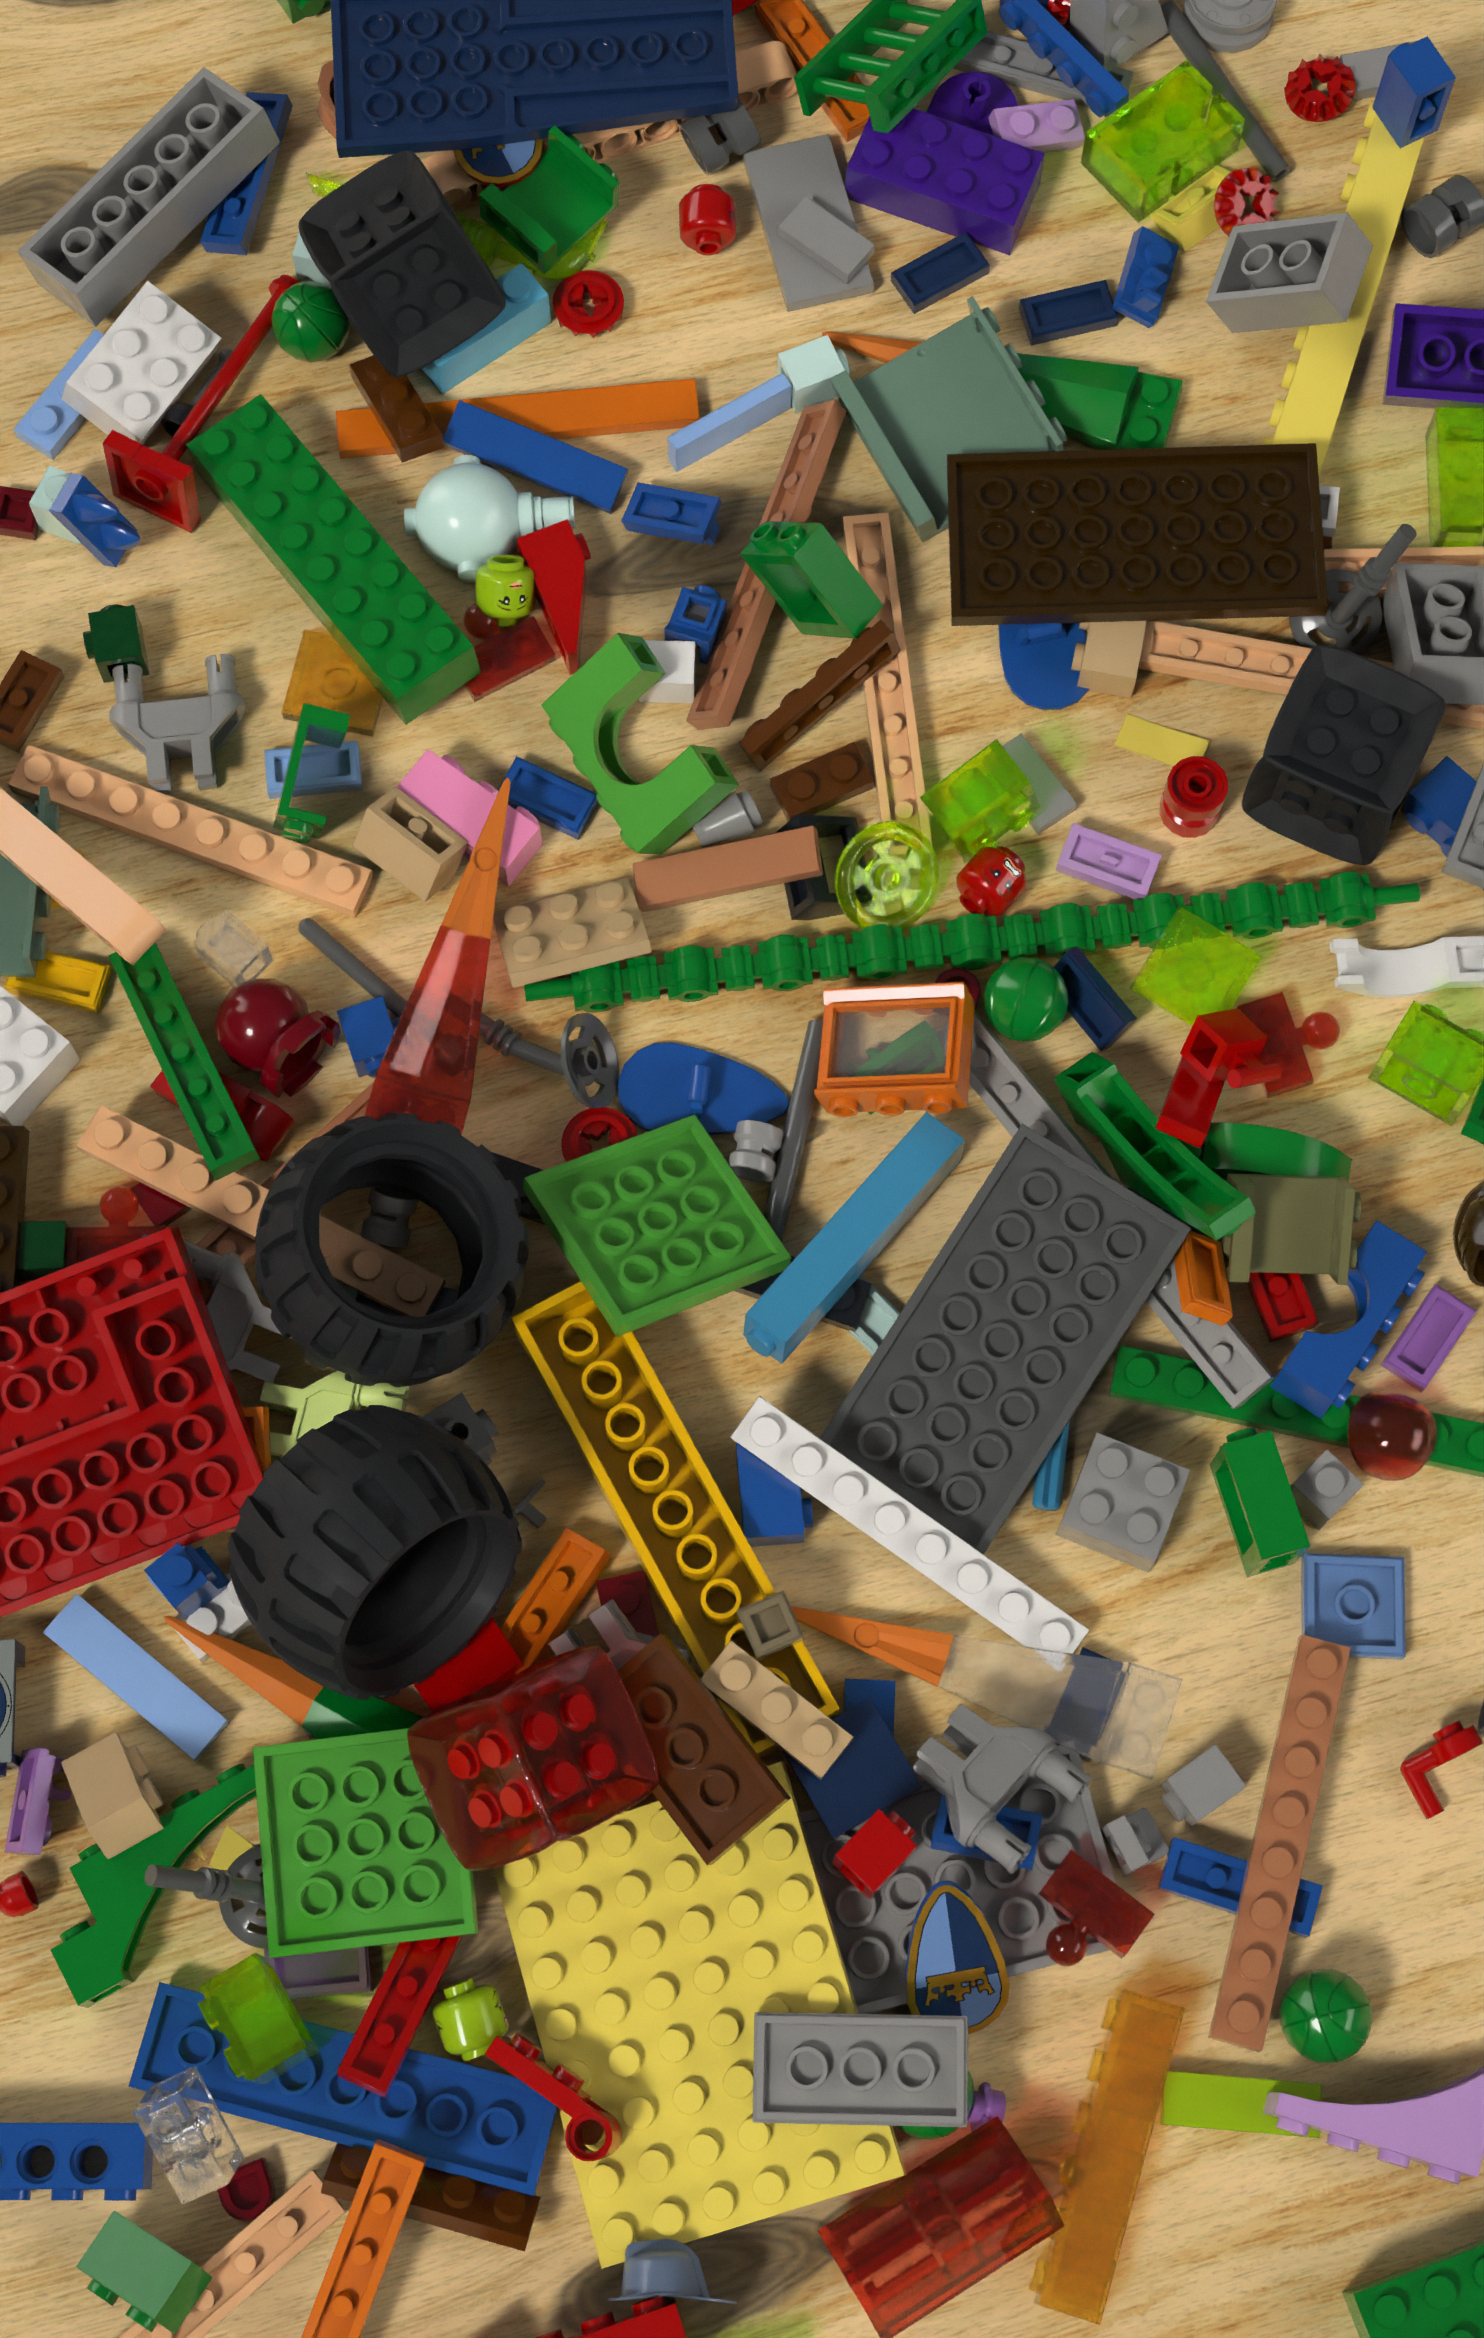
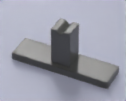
[514,1479,547,1528]

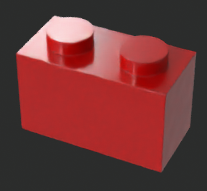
[832,1809,917,1901]

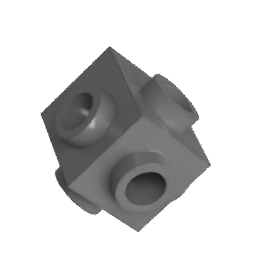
[423,1392,499,1466]

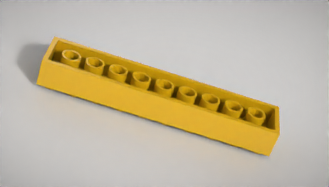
[511,1281,840,1759]

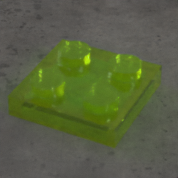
[1129,907,1263,1027]

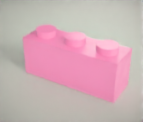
[397,749,543,887]

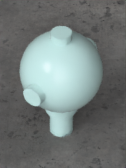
[404,455,575,583]

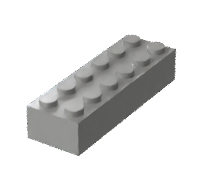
[17,67,280,327]

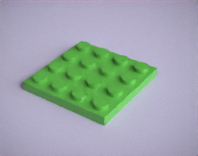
[523,1114,792,1337]
[253,1722,479,1958]

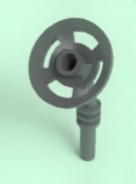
[1289,524,1417,655]
[442,993,619,1109]
[145,1846,268,1949]

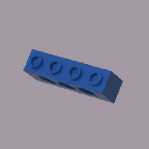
[0,2123,155,2201]

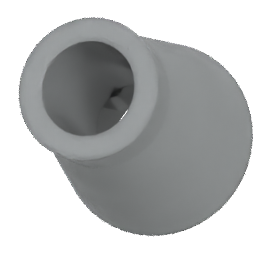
[693,789,764,847]

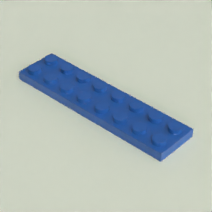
[129,1982,558,2196]

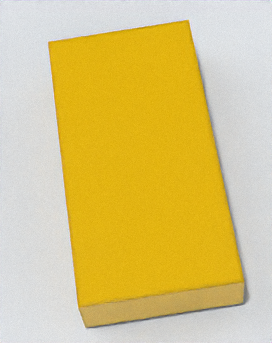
[4,951,112,1014]

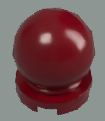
[215,978,341,1098]

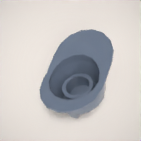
[608,2239,737,2304]

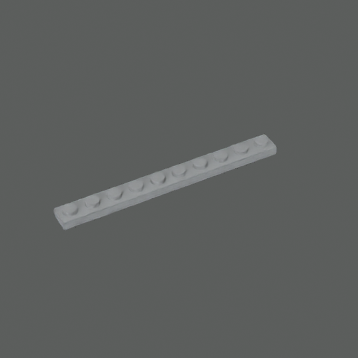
[937,1011,1275,1409]

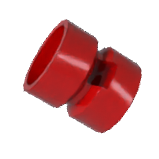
[1160,756,1228,838]

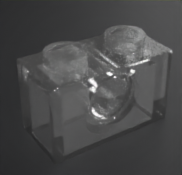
[133,2066,244,2205]

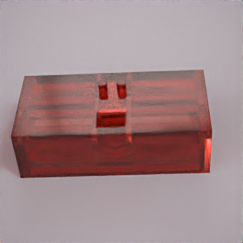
[817,2116,1064,2338]

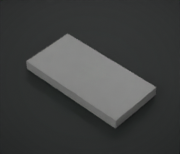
[743,134,874,312]
[753,2012,968,2127]

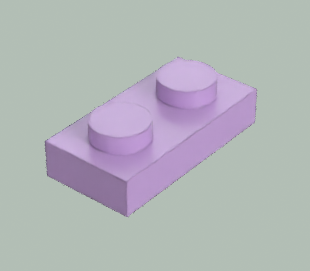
[988,99,1086,153]
[1056,823,1162,900]

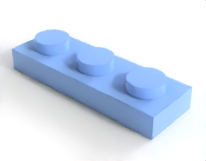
[14,329,104,460]

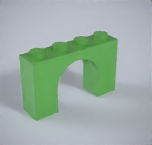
[541,633,739,855]

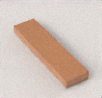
[633,825,823,912]

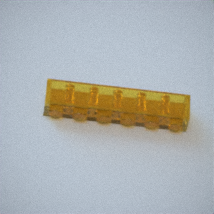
[1028,1989,1185,2325]

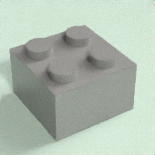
[1056,1433,1191,1573]

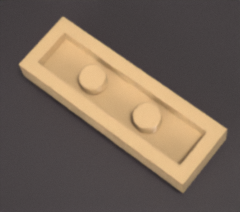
[701,1641,853,1780]

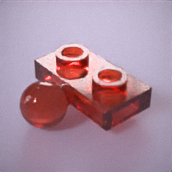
[463,603,556,702]
[1237,992,1340,1098]
[66,1186,167,1267]
[1038,1850,1155,1967]

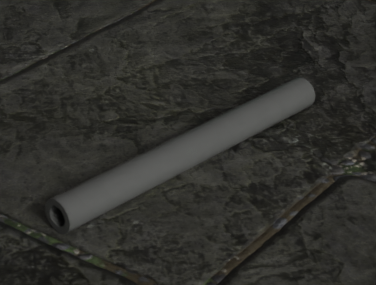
[1161,0,1290,182]
[763,1020,823,1242]

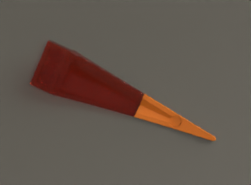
[365,778,511,1135]

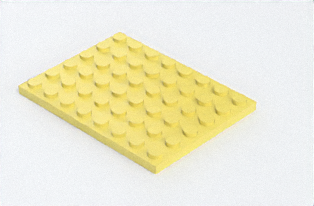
[491,1762,907,2269]

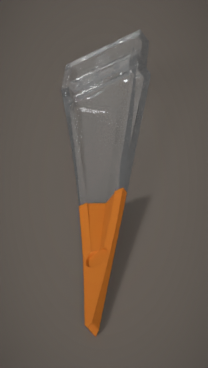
[791,1606,1183,1779]

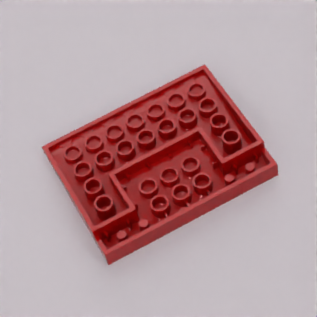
[0,1226,265,1617]

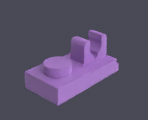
[4,1748,71,1856]

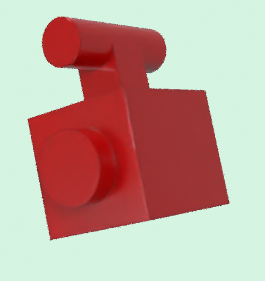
[1180,1008,1282,1088]

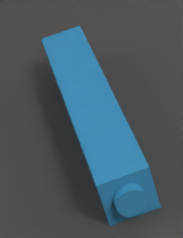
[743,1112,965,1364]

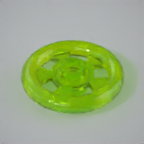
[835,821,939,930]

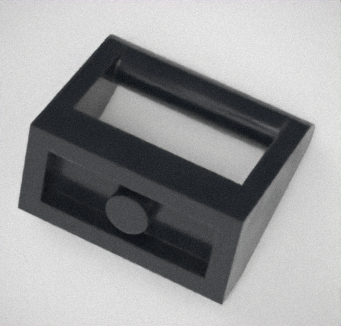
[776,814,875,921]

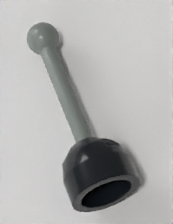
[161,349,233,437]

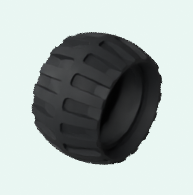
[255,1112,529,1387]
[228,1405,522,1700]

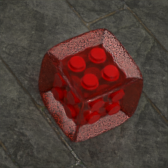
[407,1646,659,1871]

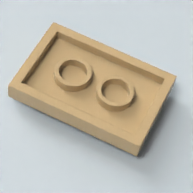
[493,878,651,988]

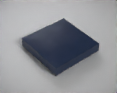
[781,1697,922,1840]

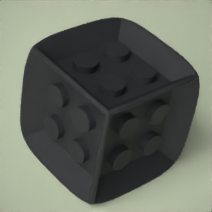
[298,150,506,378]
[1242,645,1445,865]

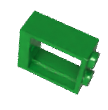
[740,521,884,639]
[1209,1428,1310,1577]

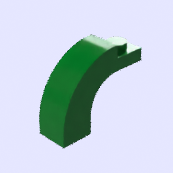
[1178,1122,1352,1182]

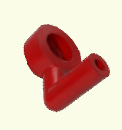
[1400,1720,1483,1820]

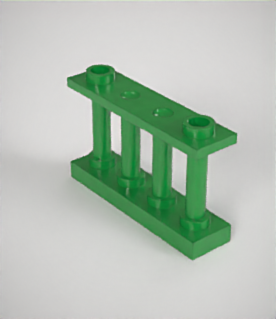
[794,0,988,134]

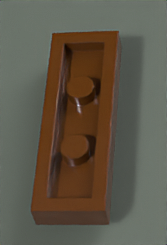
[349,355,444,463]

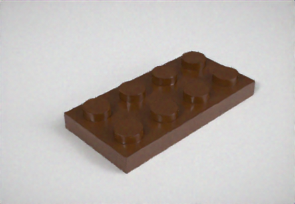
[590,1634,791,1865]

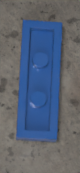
[1157,1837,1323,1938]

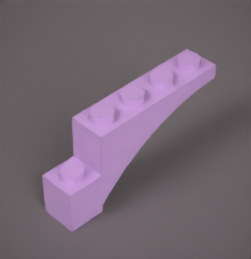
[1263,2066,1484,2184]

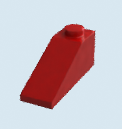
[516,519,591,675]

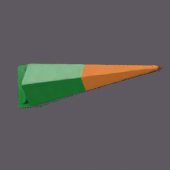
[822,331,1182,450]
[164,1616,543,1865]

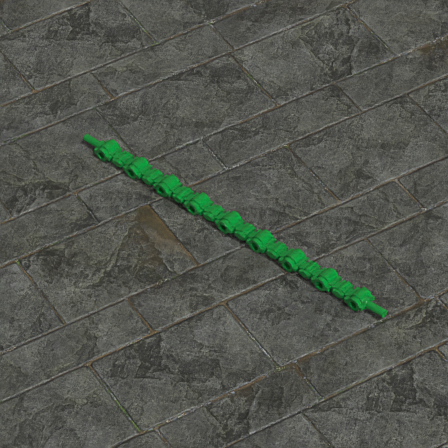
[524,872,1420,1013]

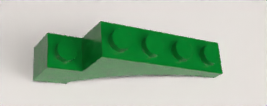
[1054,1052,1257,1241]
[50,1763,257,2008]

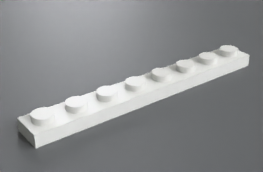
[730,1396,1089,1671]

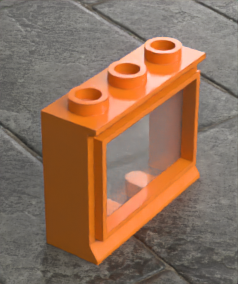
[814,982,975,1117]

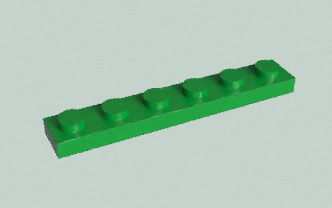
[108,942,260,1181]

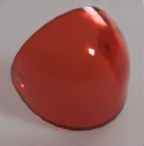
[1348,1392,1437,1481]

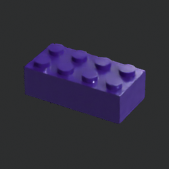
[1382,303,1484,413]

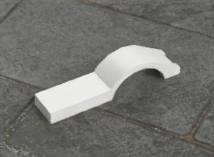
[1329,936,1484,998]

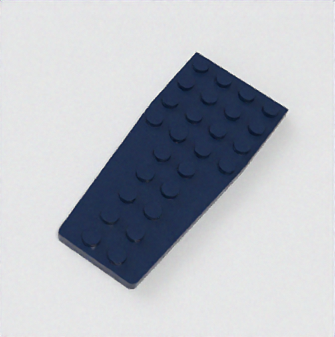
[331,0,739,158]

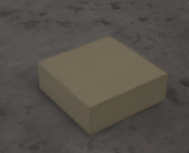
[736,1590,804,1660]

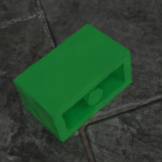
[76,2211,212,2334]

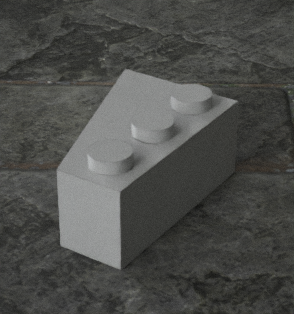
[1070,0,1169,71]

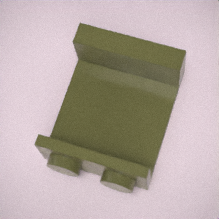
[1222,1174,1361,1285]

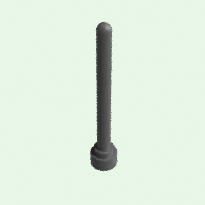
[298,918,477,1078]

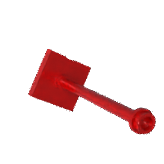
[103,275,299,533]

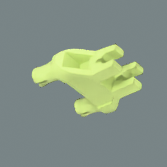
[259,1371,410,1460]

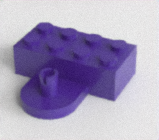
[845,72,1045,255]

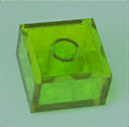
[920,739,1040,864]
[1368,1001,1484,1126]
[198,1953,319,2085]

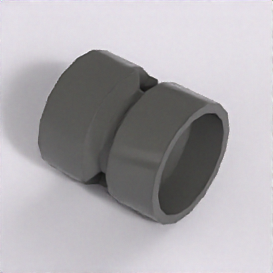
[678,98,761,176]
[1401,175,1484,258]

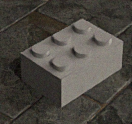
[1206,212,1373,333]
[1381,562,1484,705]

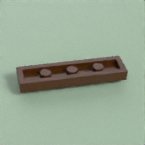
[739,620,901,771]
[321,2143,541,2252]

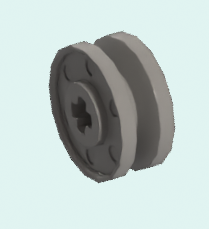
[1183,0,1277,53]

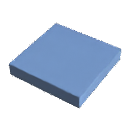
[1301,1553,1405,1660]

